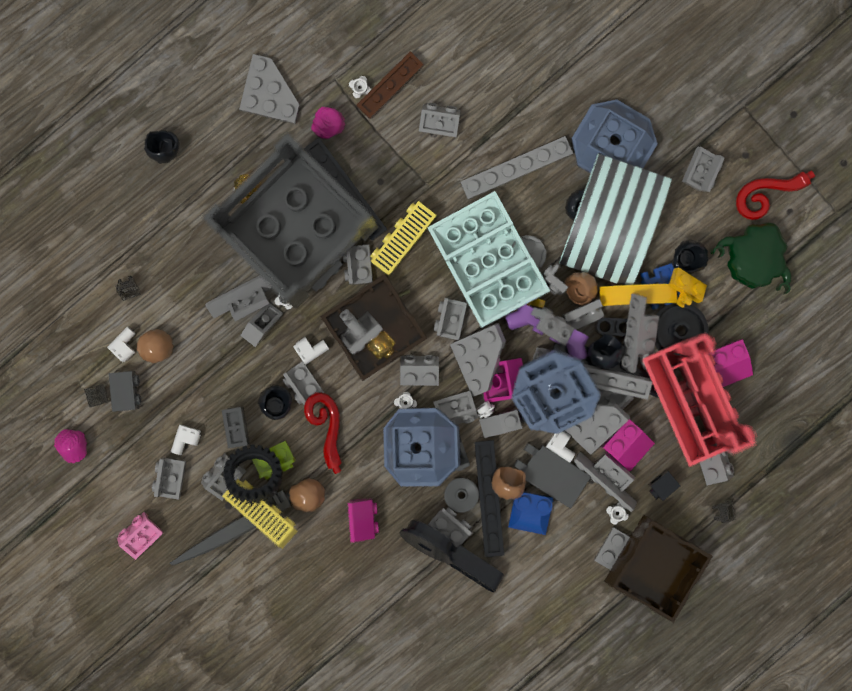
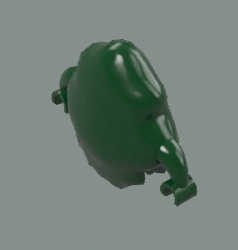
[710,222,792,295]

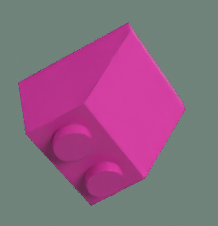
[708,339,753,387]
[483,358,523,402]
[600,419,655,472]
[348,498,379,542]

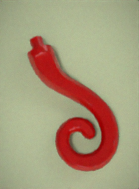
[736,170,815,220]
[304,392,342,474]

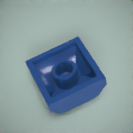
[508,492,553,535]

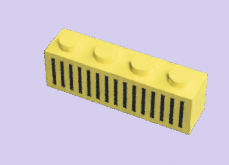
[370,201,437,276]
[222,479,298,549]

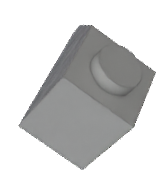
[240,303,283,347]
[479,409,522,438]

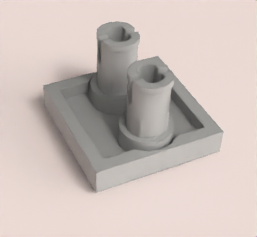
[339,309,383,354]

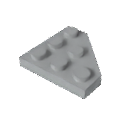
[239,54,300,124]
[450,324,506,397]
[565,403,630,455]

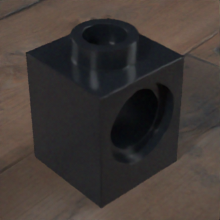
[648,470,680,501]

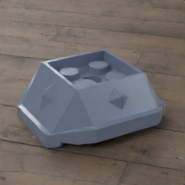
[571,100,658,174]
[512,350,600,434]
[383,408,460,486]

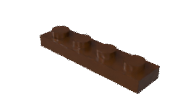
[356,51,424,119]

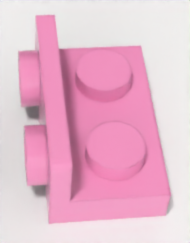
[117,512,163,560]

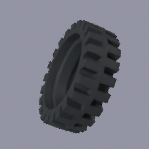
[224,445,282,504]

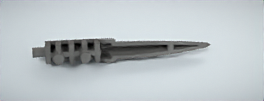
[169,489,292,565]

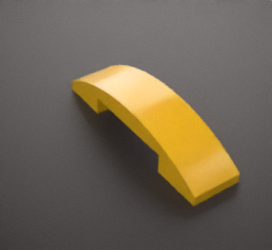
[599,284,677,306]

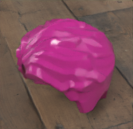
[311,107,345,139]
[54,429,87,463]

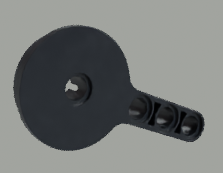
[595,303,708,356]
[399,520,504,593]

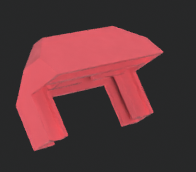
[642,334,756,467]

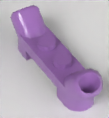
[505,305,589,360]

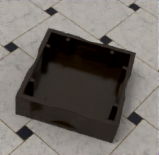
[320,274,427,381]
[604,515,713,623]

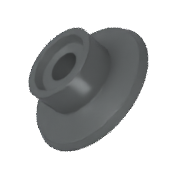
[444,478,479,513]

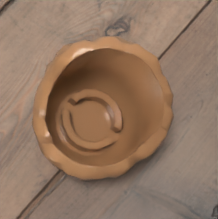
[564,272,598,306]
[137,329,174,364]
[492,467,526,500]
[289,478,325,512]

